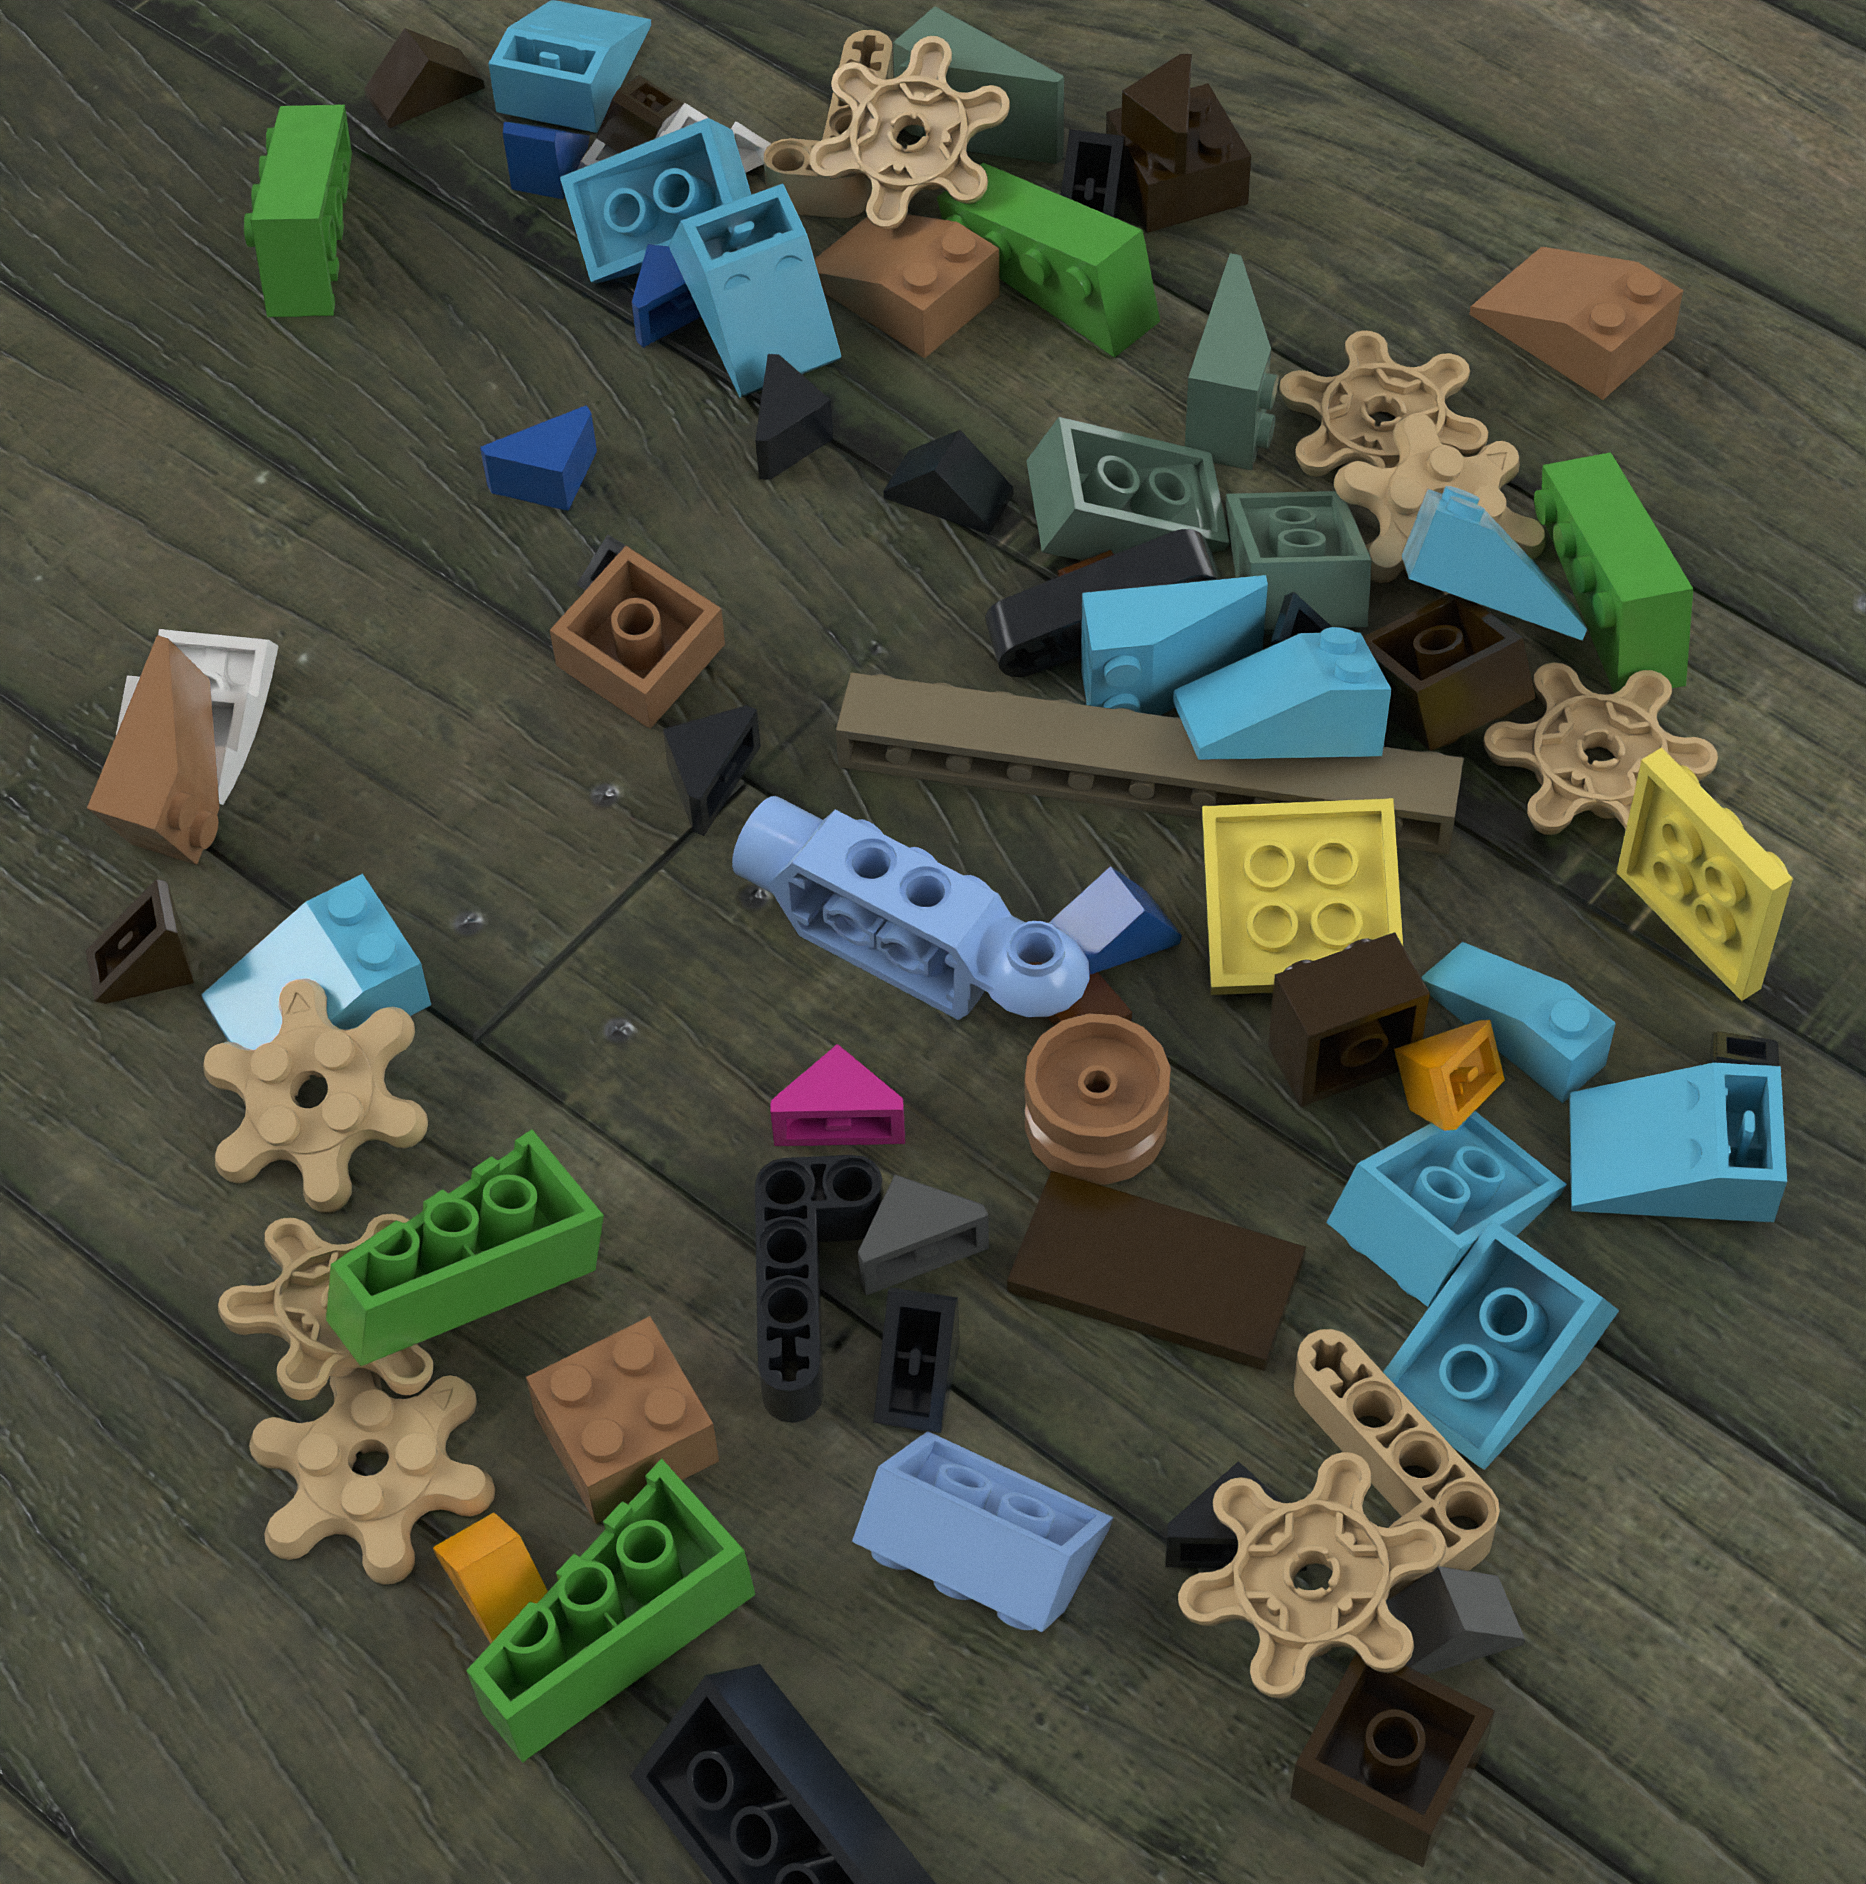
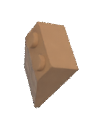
[814,214,999,358]
[1469,247,1683,400]
[87,635,220,865]

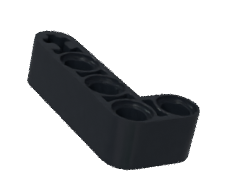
[985,529,1223,677]
[755,1155,884,1423]

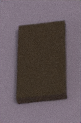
[1007,1171,1306,1371]

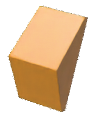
[1394,1019,1505,1131]
[433,1512,548,1644]

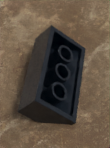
[630,1664,936,1884]

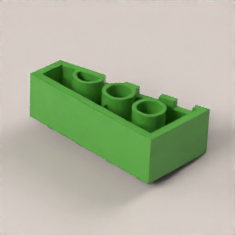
[244,105,352,317]
[937,163,1160,358]
[1534,452,1693,693]
[326,1129,604,1366]
[466,1458,756,1763]

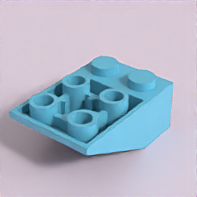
[488,0,651,133]
[669,183,842,398]
[1569,1063,1787,1222]

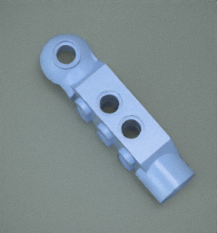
[732,796,1090,1020]

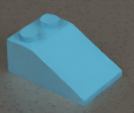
[560,118,752,284]
[1402,486,1587,641]
[1081,575,1268,715]
[1173,627,1391,760]
[201,874,431,1050]
[1326,1111,1567,1307]
[1383,1220,1619,1470]

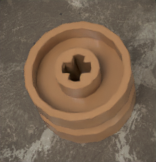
[1025,1013,1171,1185]

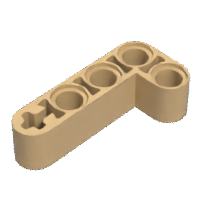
[764,30,893,218]
[1294,1329,1500,1599]

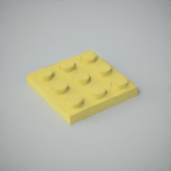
[1616,747,1793,1001]
[1202,798,1403,995]

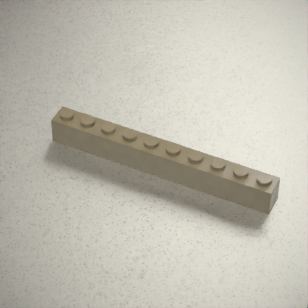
[836,672,1463,854]

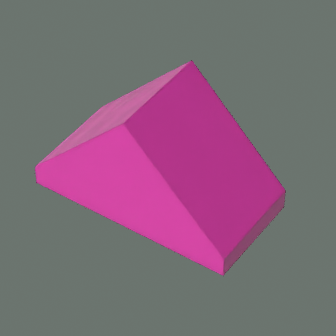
[770,1044,905,1146]

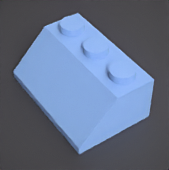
[852,1431,1114,1632]

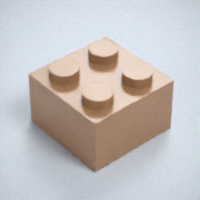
[550,546,725,729]
[526,1316,719,1524]

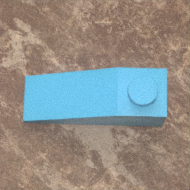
[1421,942,1616,1103]

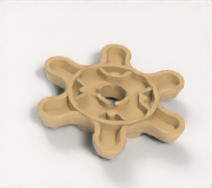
[809,36,1010,230]
[1279,331,1488,477]
[1334,413,1545,606]
[1483,662,1718,835]
[203,979,428,1213]
[218,1214,433,1401]
[249,1368,495,1585]
[1178,1452,1446,1699]

